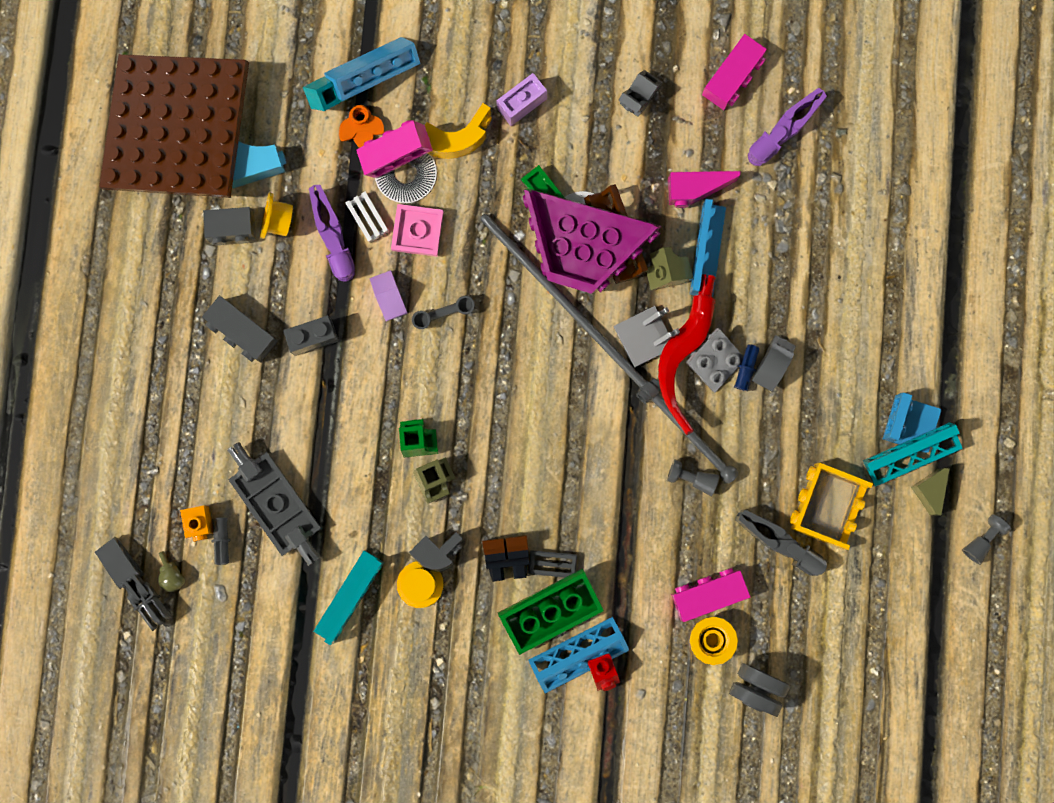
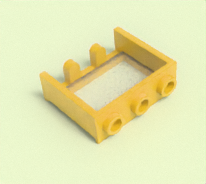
[790,463,873,550]

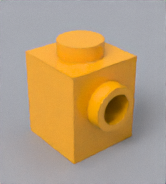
[180,505,213,542]

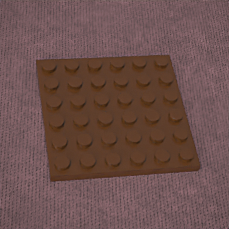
[99,54,249,198]

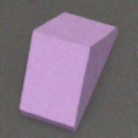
[369,270,407,321]

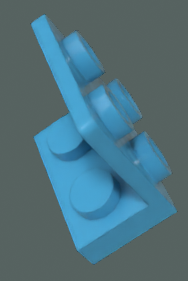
[883,392,941,453]

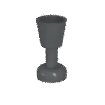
[667,459,719,497]
[962,514,1011,565]

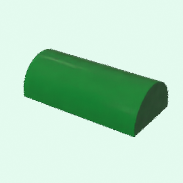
[497,569,604,655]

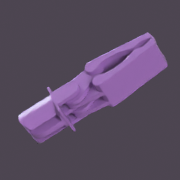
[748,88,827,166]
[309,185,355,282]

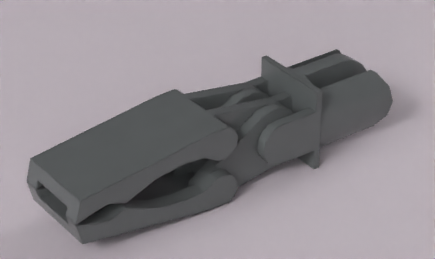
[735,510,827,576]
[95,537,172,631]

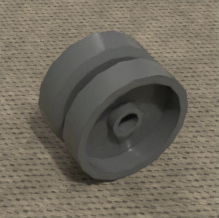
[729,663,791,717]

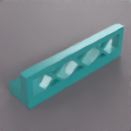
[863,422,963,487]
[313,550,385,646]

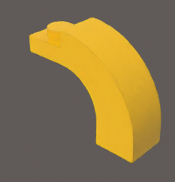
[425,103,492,159]

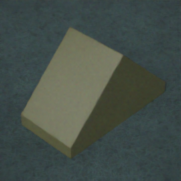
[911,468,950,516]

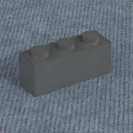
[202,295,278,363]

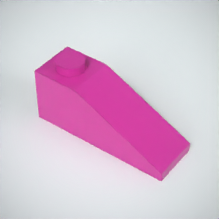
[668,171,740,208]

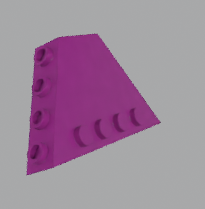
[523,189,662,294]

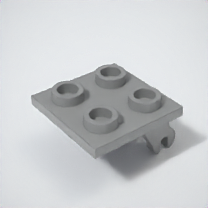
[613,306,680,368]
[686,328,744,393]

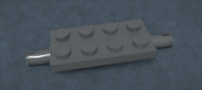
[227,442,322,566]

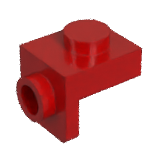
[588,654,620,691]

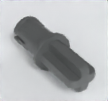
[211,518,231,565]

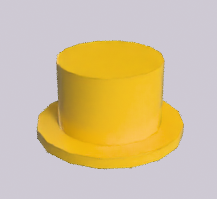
[260,193,293,239]
[397,562,444,608]
[689,617,738,665]

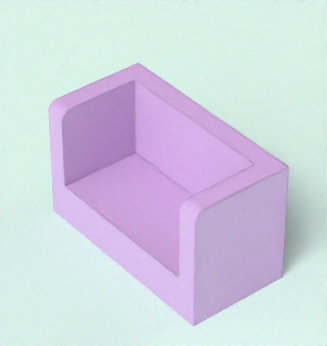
[496,73,547,126]

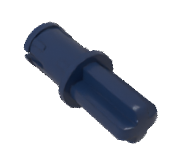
[734,344,759,392]

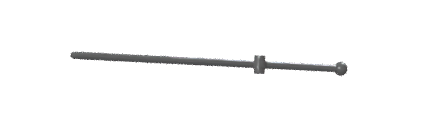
[481,214,738,484]

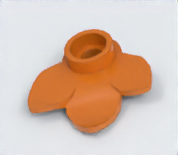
[339,105,384,148]

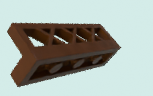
[584,184,648,284]

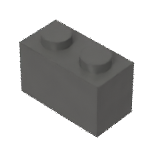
[203,207,256,246]
[283,315,339,356]

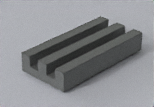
[528,550,577,578]

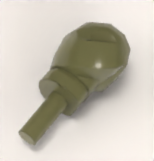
[158,551,185,592]

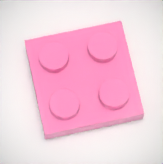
[391,204,444,257]

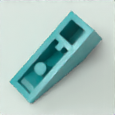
[303,76,347,111]

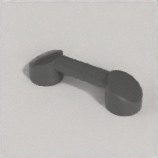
[412,296,475,329]

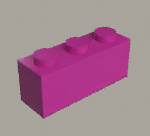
[702,34,767,110]
[356,120,433,178]
[671,567,751,622]

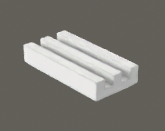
[345,192,389,243]

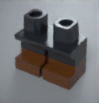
[482,536,529,582]

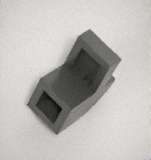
[619,70,663,117]
[752,335,796,392]
[409,532,464,572]

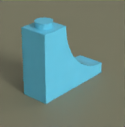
[232,142,287,188]

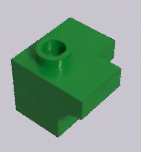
[399,419,439,458]

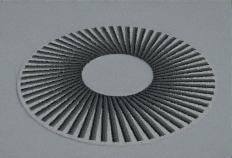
[375,153,437,203]

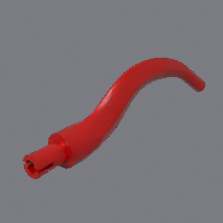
[658,274,716,435]

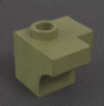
[646,247,693,291]
[413,457,455,504]

